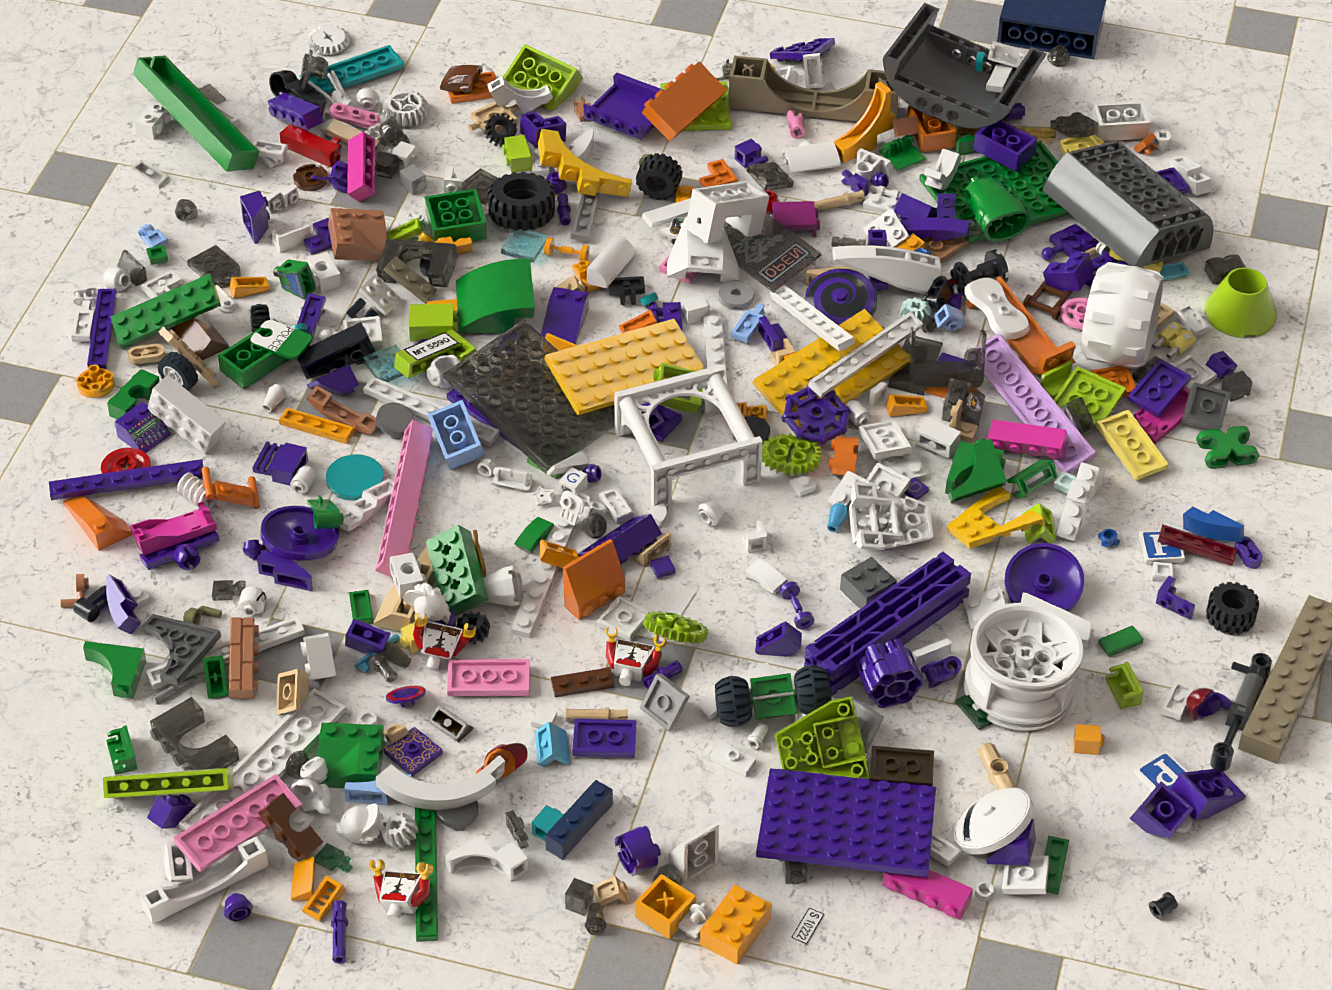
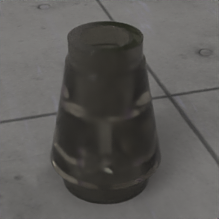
[380,642,412,669]
[585,903,606,935]

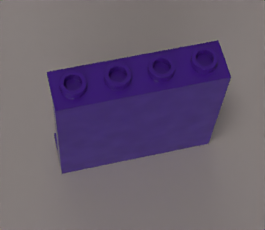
[583,72,664,140]

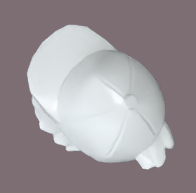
[403,582,451,624]
[336,804,384,844]

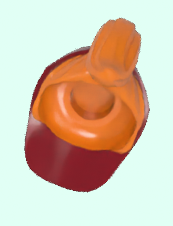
[476,743,528,779]

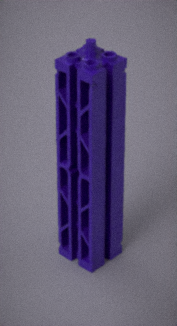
[804,551,971,697]

